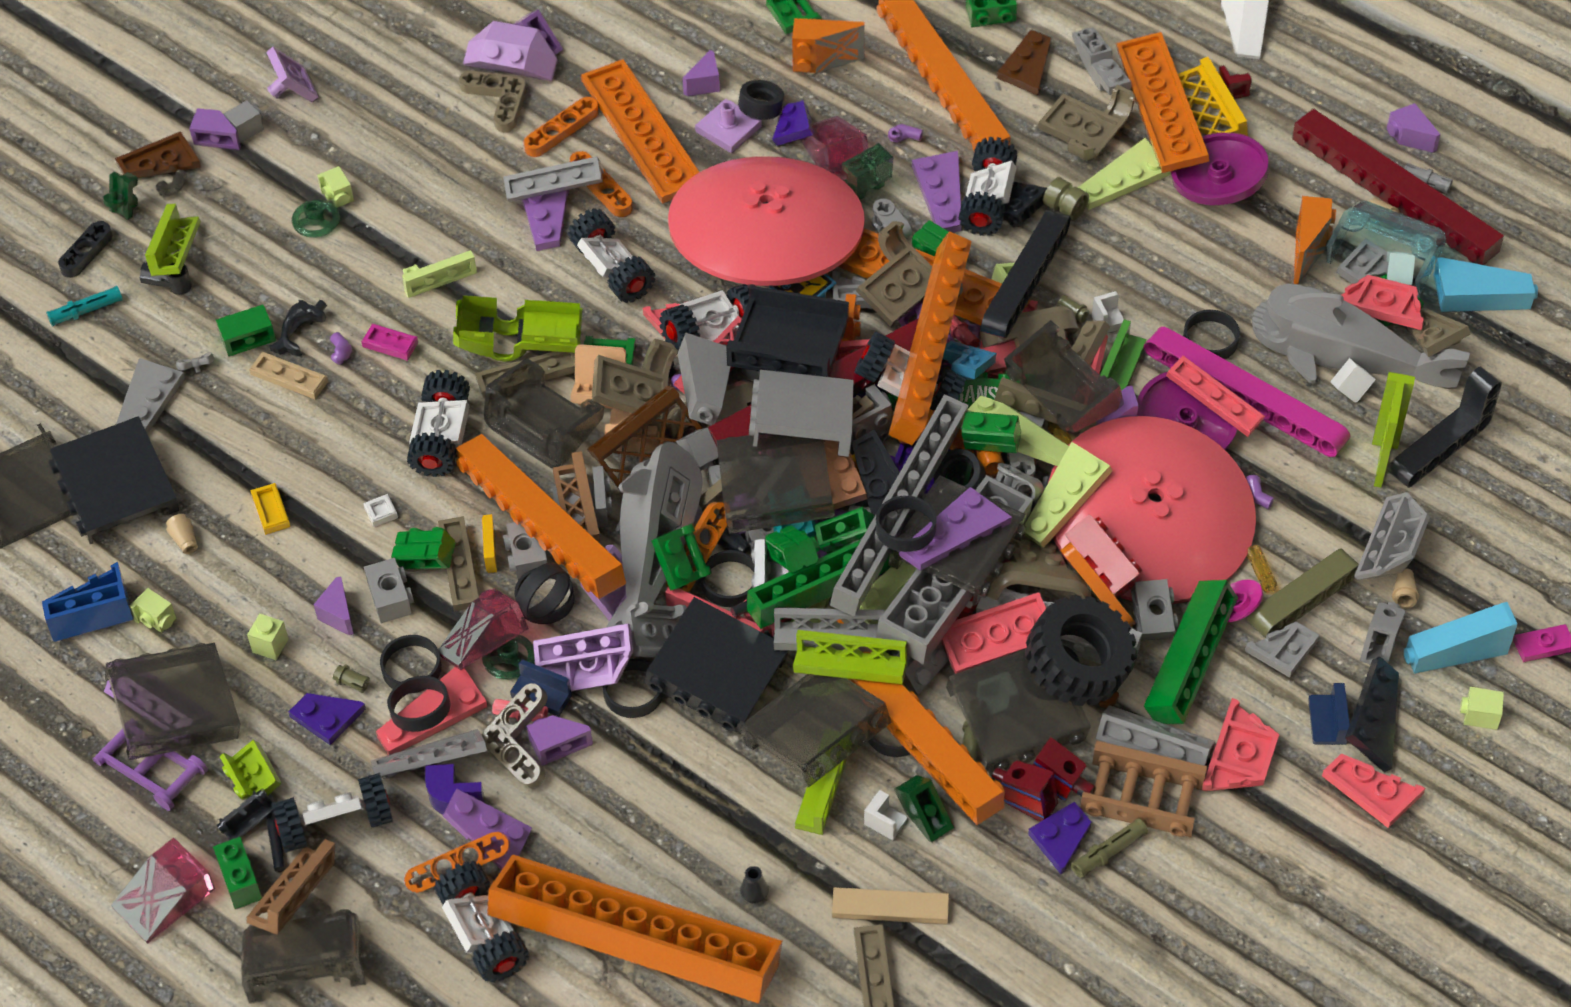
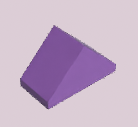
[682,50,720,96]
[314,576,354,635]

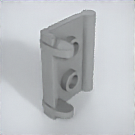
[626,602,687,658]

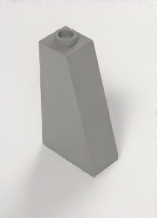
[678,333,730,425]

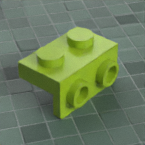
[219,740,282,800]

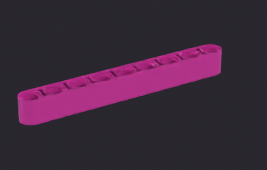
[1144,326,1351,457]

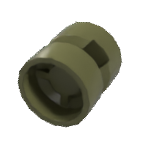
[1043,177,1089,221]

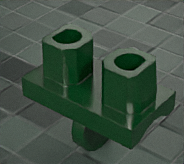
[103,172,138,220]

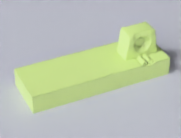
[402,250,477,298]
[859,558,917,622]

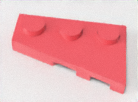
[1322,753,1426,828]

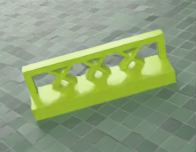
[145,203,201,276]
[793,630,907,684]
[795,723,853,835]

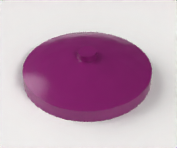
[1171,133,1269,205]
[1137,372,1237,451]

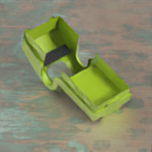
[453,295,583,362]

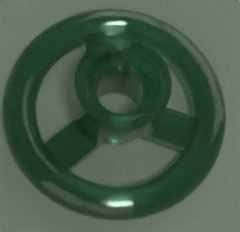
[291,200,340,238]
[482,633,535,680]

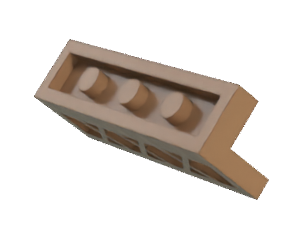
[552,451,600,543]
[247,839,335,935]

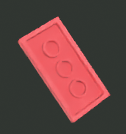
[941,592,1046,676]

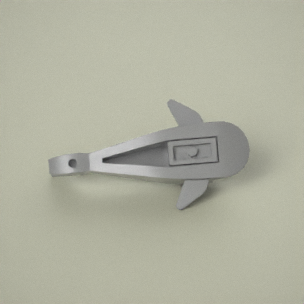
[1252,284,1470,388]
[607,442,709,627]

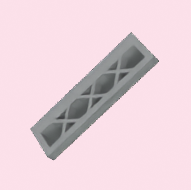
[503,157,604,202]
[774,608,884,652]
[1095,705,1215,766]

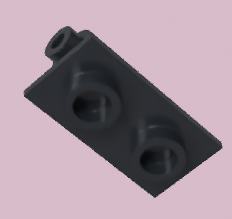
[216,788,273,840]

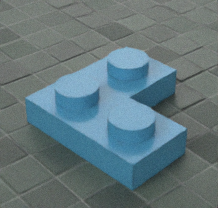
[942,341,997,380]

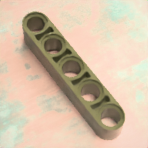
[1247,548,1359,638]

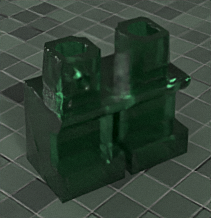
[842,143,894,200]

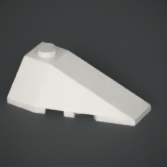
[1221,0,1269,60]

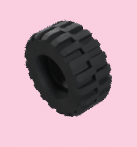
[1025,595,1137,706]

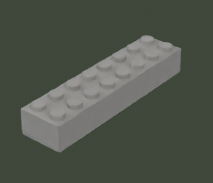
[876,475,1033,664]

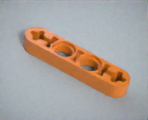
[524,97,599,157]
[570,151,632,217]
[666,502,731,592]
[1060,542,1136,627]
[404,831,511,893]

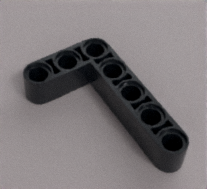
[1388,366,1502,488]

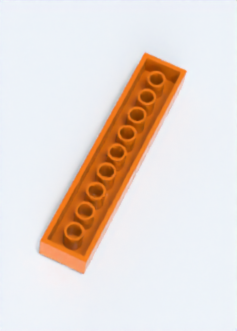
[487,854,782,1004]

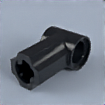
[139,262,192,295]

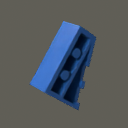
[42,562,133,642]

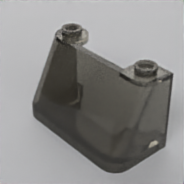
[1004,320,1124,433]
[484,358,604,468]
[241,909,366,1004]

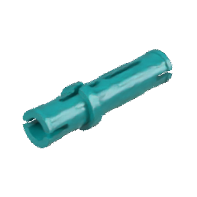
[46,286,123,327]

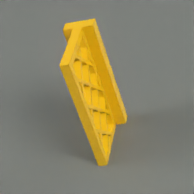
[1178,56,1248,136]

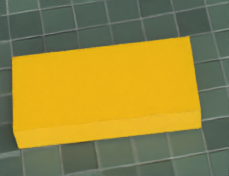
[250,483,290,535]
[482,514,497,573]

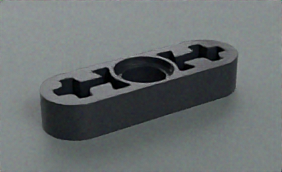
[58,221,113,278]

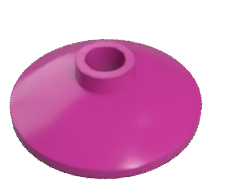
[1228,579,1263,622]

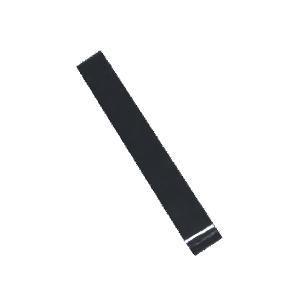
[981,210,1071,339]

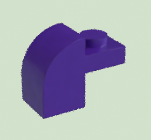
[425,764,484,815]

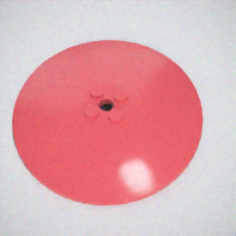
[668,156,865,286]
[1048,416,1256,604]

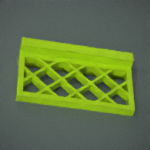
[1372,372,1415,488]

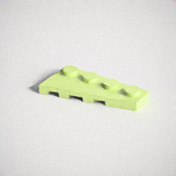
[1077,138,1171,210]
[1022,442,1113,548]

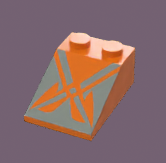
[792,18,865,73]
[1293,196,1336,284]

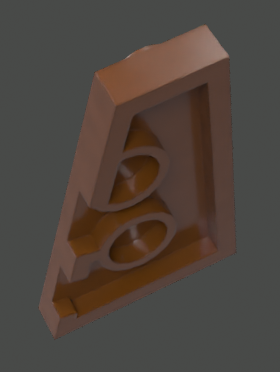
[997,29,1051,96]
[115,131,201,178]

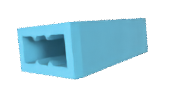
[1433,258,1538,312]
[1403,602,1517,674]

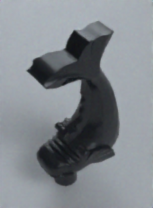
[269,300,327,356]

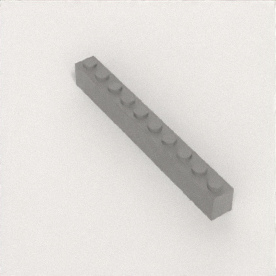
[830,394,968,617]

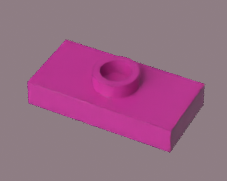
[361,324,419,361]
[1513,624,1571,662]

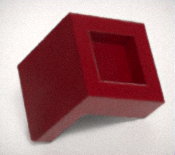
[1219,65,1252,99]

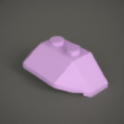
[463,21,558,81]
[533,624,633,691]

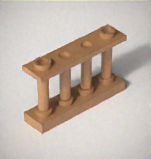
[1080,741,1207,837]

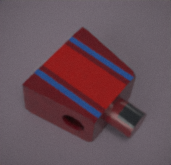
[1033,737,1095,801]
[991,760,1058,822]

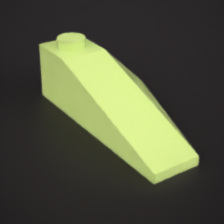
[968,395,1069,466]

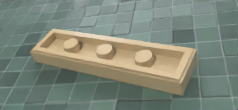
[832,888,949,924]

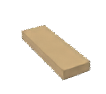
[249,352,328,399]

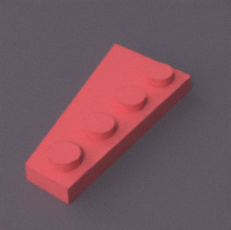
[376,663,487,755]

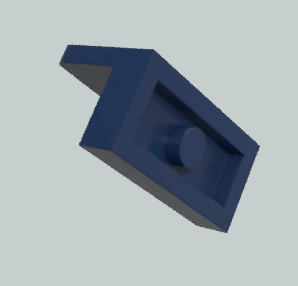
[510,660,572,717]
[1308,683,1349,745]

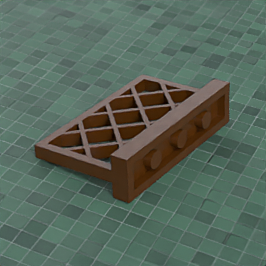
[587,385,703,495]

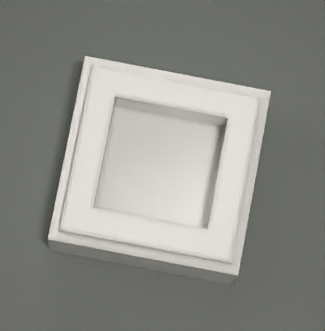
[363,494,398,527]

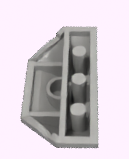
[1354,492,1430,580]

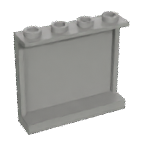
[749,370,853,457]

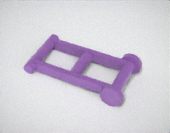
[93,719,208,811]

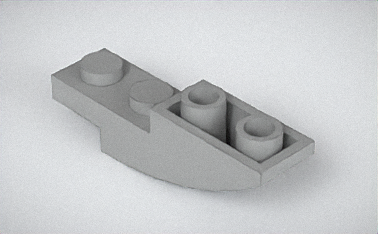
[1072,27,1131,95]

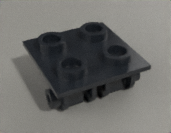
[1004,181,1047,228]

